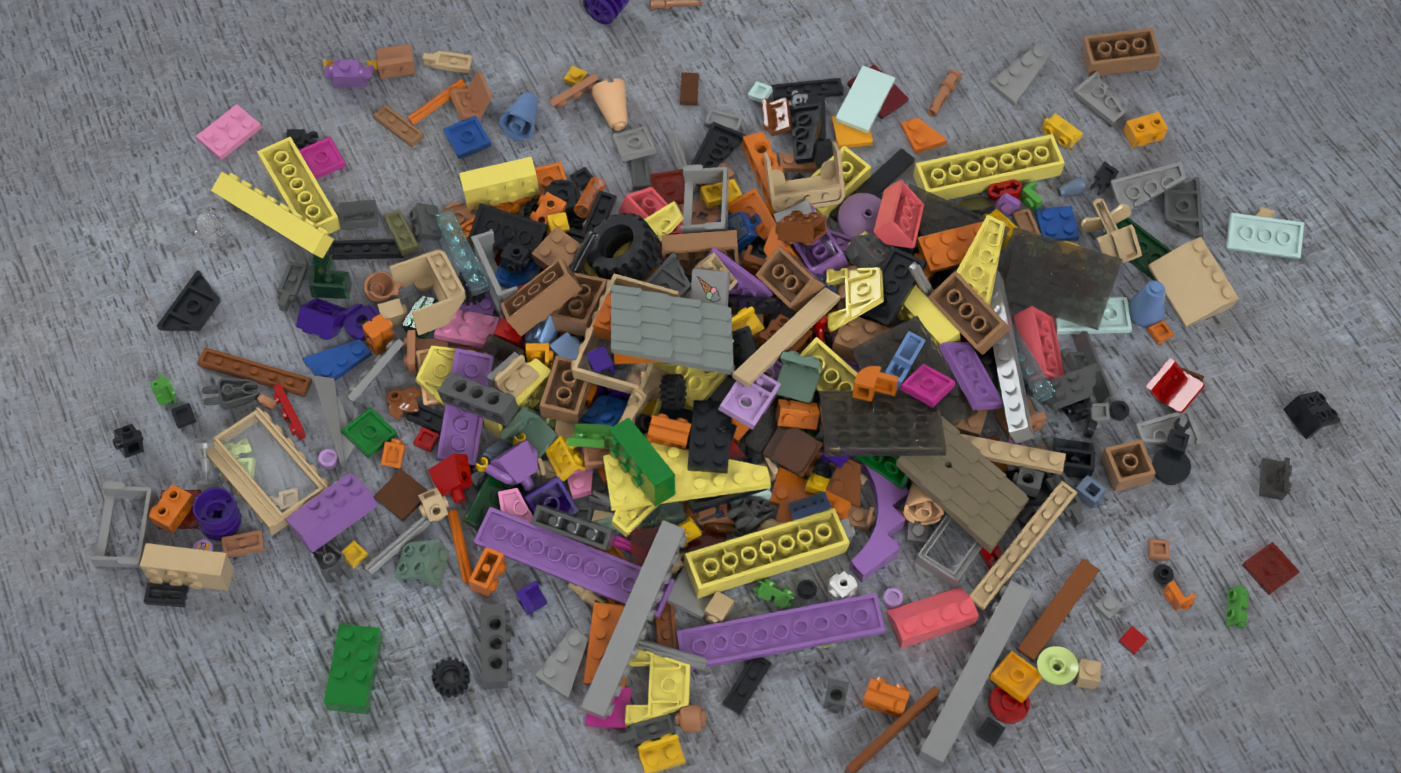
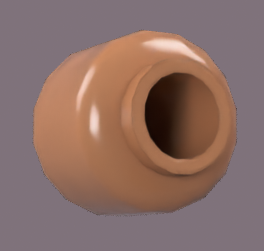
[676,705,706,732]

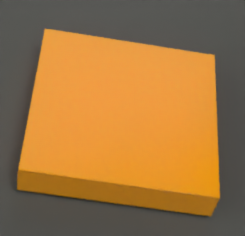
[831,116,873,149]
[989,650,1043,703]

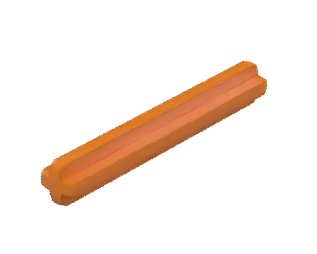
[408,79,467,125]
[448,510,472,584]

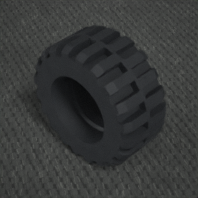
[587,213,660,281]

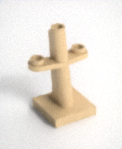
[1081,198,1142,269]
[619,363,670,424]

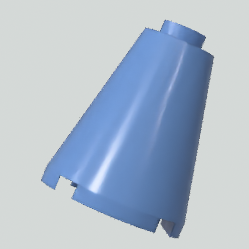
[499,92,538,141]
[1128,281,1165,328]

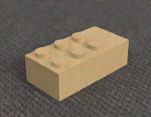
[140,543,234,591]

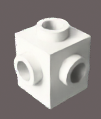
[827,571,858,601]

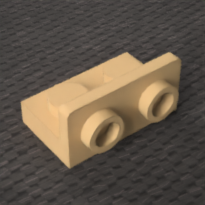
[494,354,539,398]

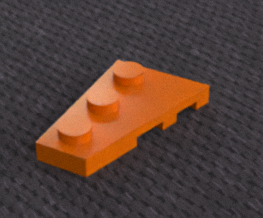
[728,187,776,242]

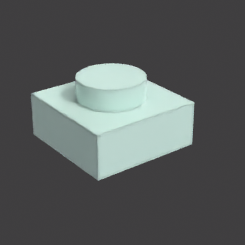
[748,81,773,104]

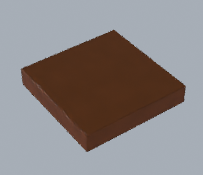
[373,469,428,522]

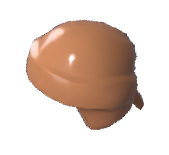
[363,271,402,302]

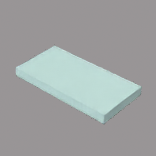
[835,66,895,134]
[1226,213,1304,259]
[1052,297,1132,334]

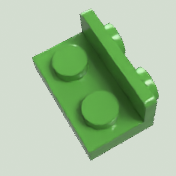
[567,423,613,448]

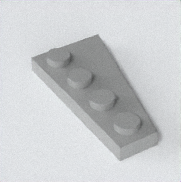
[1110,162,1186,210]

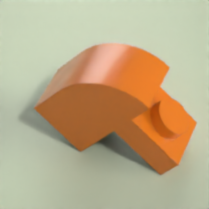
[852,366,898,402]

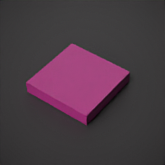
[299,137,346,179]
[900,364,956,408]
[586,684,632,730]

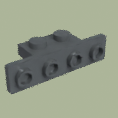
[1065,331,1113,403]

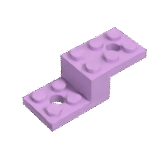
[718,360,783,430]

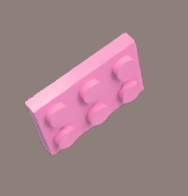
[196,104,262,160]
[434,309,499,350]

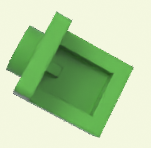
[1020,180,1043,213]

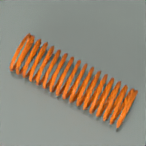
[574,177,606,218]

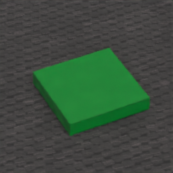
[341,407,397,459]

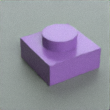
[995,193,1021,216]

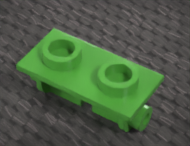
[150,372,177,405]
[754,578,797,610]
[1226,584,1249,629]

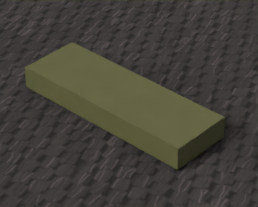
[383,210,419,256]

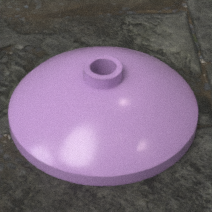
[837,193,881,237]

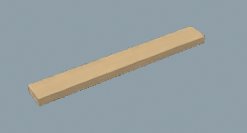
[732,287,840,387]
[969,481,1078,611]

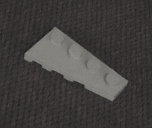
[989,44,1050,107]
[347,339,404,402]

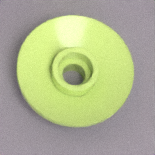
[1037,646,1079,685]

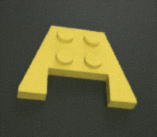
[826,268,884,332]
[415,345,491,407]
[625,650,691,726]

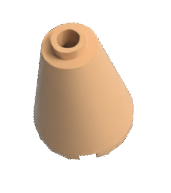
[591,78,627,131]
[904,481,944,525]

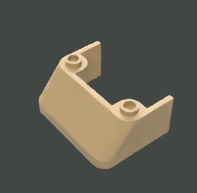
[763,142,845,212]
[389,250,466,335]

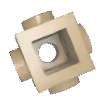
[418,488,449,522]

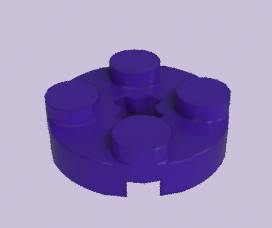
[343,304,380,342]

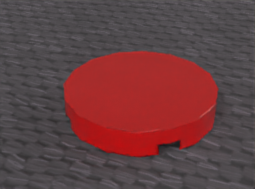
[988,685,1030,724]

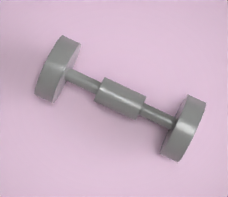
[194,439,217,490]

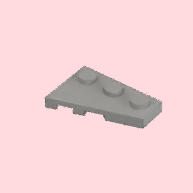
[1073,71,1125,126]
[1134,409,1203,446]
[535,628,589,701]

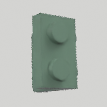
[777,351,823,403]
[499,406,557,458]
[395,540,449,587]

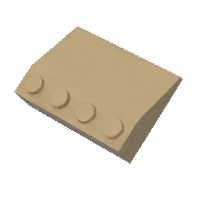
[1148,237,1239,328]

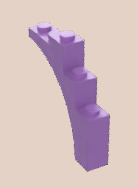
[849,461,909,583]

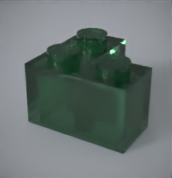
[309,254,352,299]

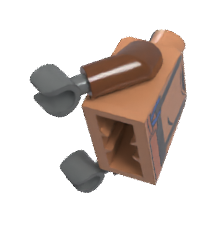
[692,502,745,537]

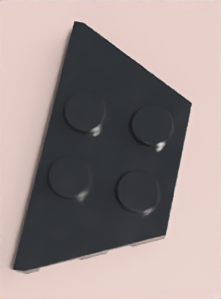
[157,270,221,331]

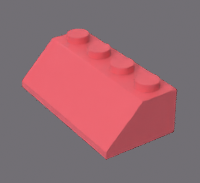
[873,179,924,248]
[619,187,683,258]
[1013,306,1065,386]
[886,587,979,649]

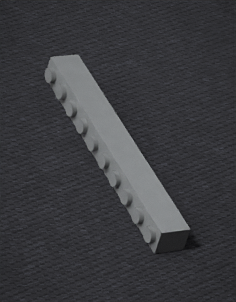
[990,270,1035,443]
[581,520,688,720]
[917,581,1033,768]

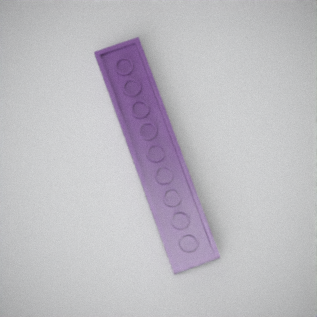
[473,507,675,619]
[676,593,886,670]

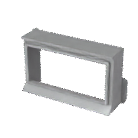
[680,165,729,234]
[471,229,518,319]
[90,481,155,568]
[914,514,982,589]

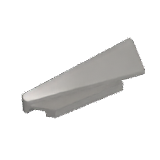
[313,376,356,468]

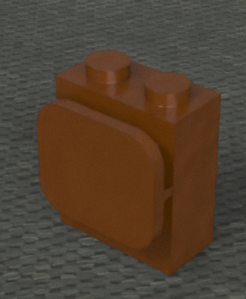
[763,426,825,479]

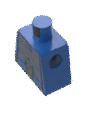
[715,212,762,253]

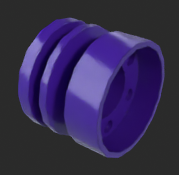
[583,0,629,25]
[193,487,242,541]

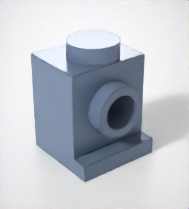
[1075,475,1106,509]

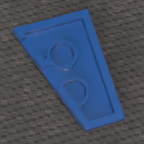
[302,339,372,381]

